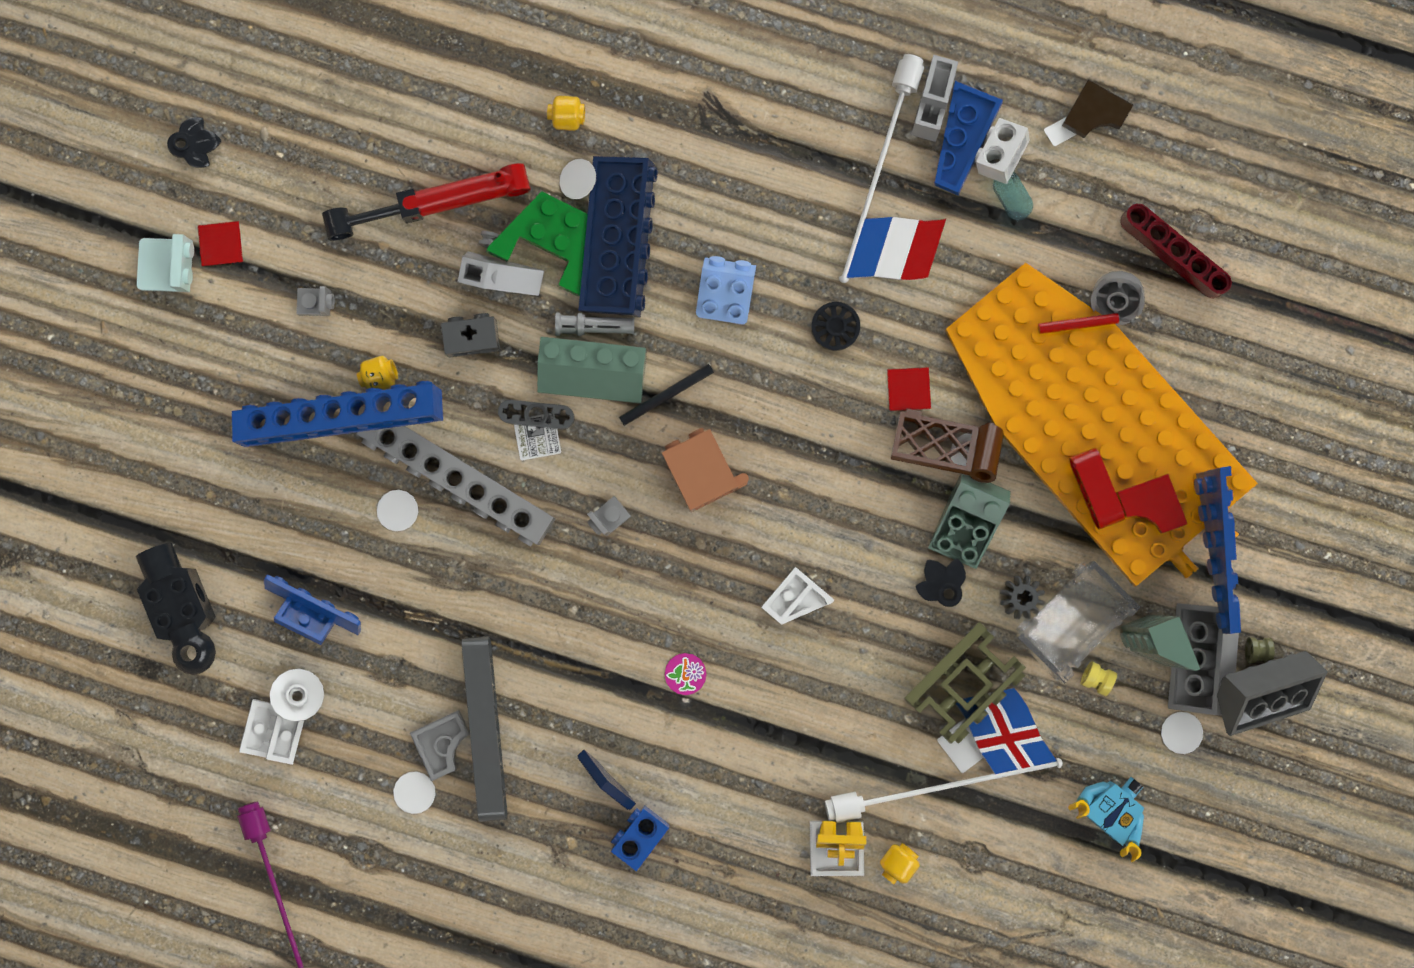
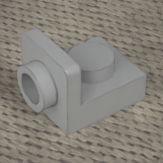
[297,286,335,316]

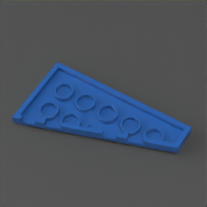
[1194,466,1241,634]

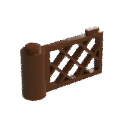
[891,409,1004,483]

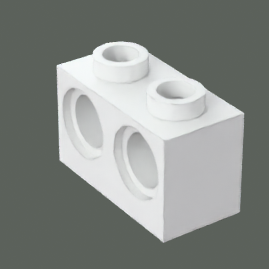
[975,118,1030,184]

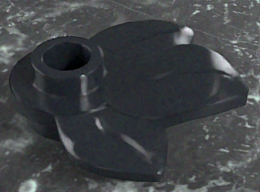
[167,117,221,168]
[915,558,966,607]

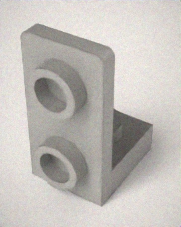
[587,496,631,536]

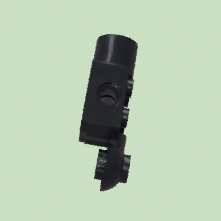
[135,542,216,675]

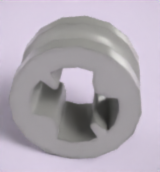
[478,231,500,248]

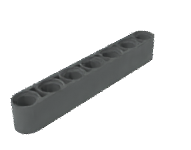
[462,636,507,822]

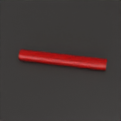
[1038,313,1119,334]

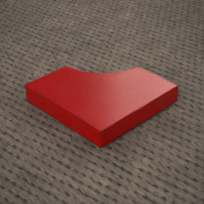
[1116,474,1188,534]

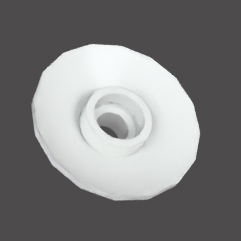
[270,669,324,722]

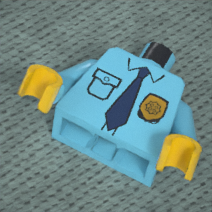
[1068,777,1144,863]

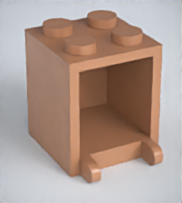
[662,428,749,513]

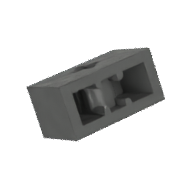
[441,313,500,358]

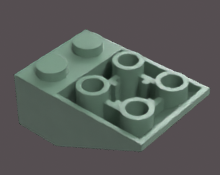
[928,474,1011,569]

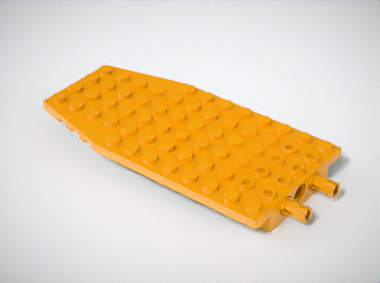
[945,262,1258,587]

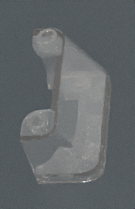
[1016,561,1141,684]

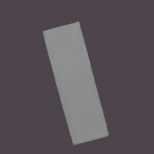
[911,55,958,142]

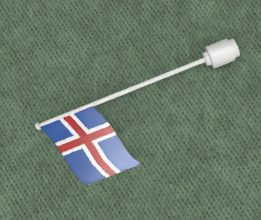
[825,688,1063,823]

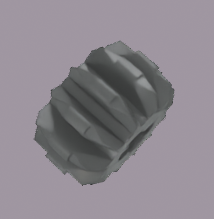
[1000,576,1045,620]

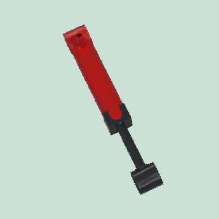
[322,163,531,241]

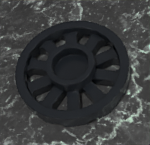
[811,302,860,351]

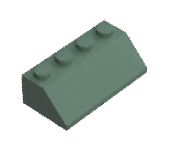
[537,337,647,404]
[1120,615,1200,671]

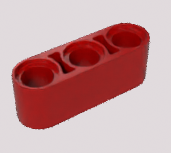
[1069,448,1125,530]

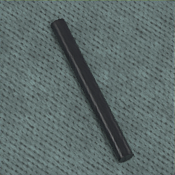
[619,364,714,426]

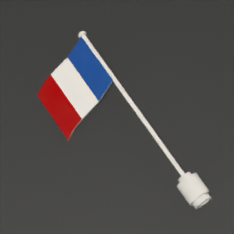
[839,54,947,283]

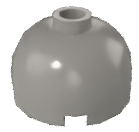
[1091,271,1145,325]

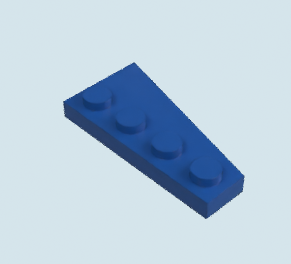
[935,81,1003,196]

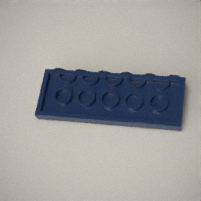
[578,156,658,318]

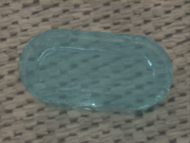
[993,172,1033,220]

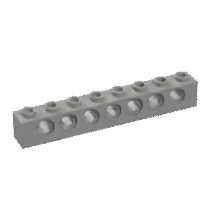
[357,426,556,547]

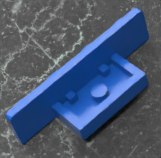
[264,575,361,645]

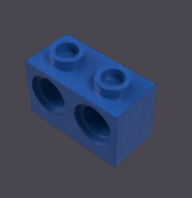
[611,805,670,871]

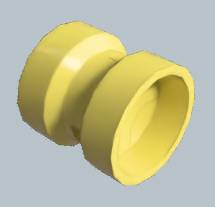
[1080,661,1117,696]

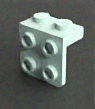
[137,234,194,292]

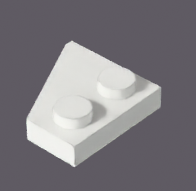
[761,567,834,625]

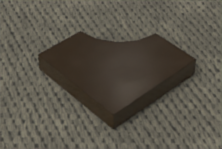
[1062,80,1133,138]

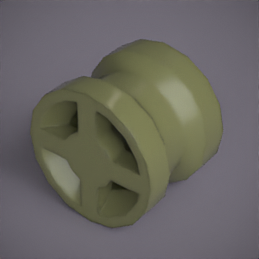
[1245,637,1275,664]

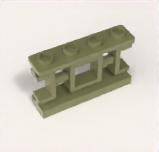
[904,622,1026,744]

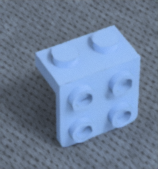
[696,256,756,324]

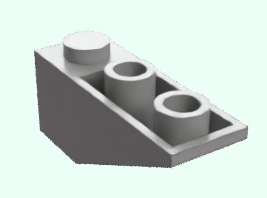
[458,251,544,296]

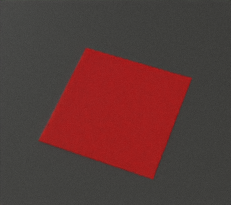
[198,221,243,266]
[887,367,931,411]

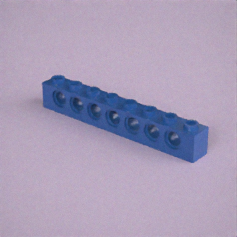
[232,381,443,447]

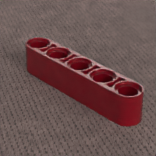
[1120,203,1232,299]

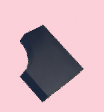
[577,750,636,810]

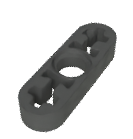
[498,400,575,430]

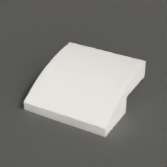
[239,699,304,765]

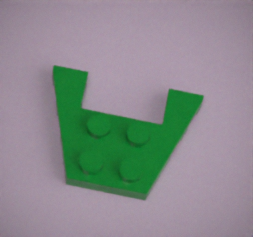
[486,191,588,296]

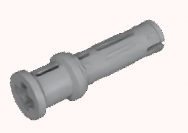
[555,312,635,336]

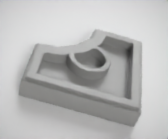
[410,710,470,781]

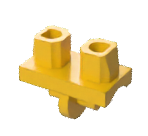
[816,821,866,866]

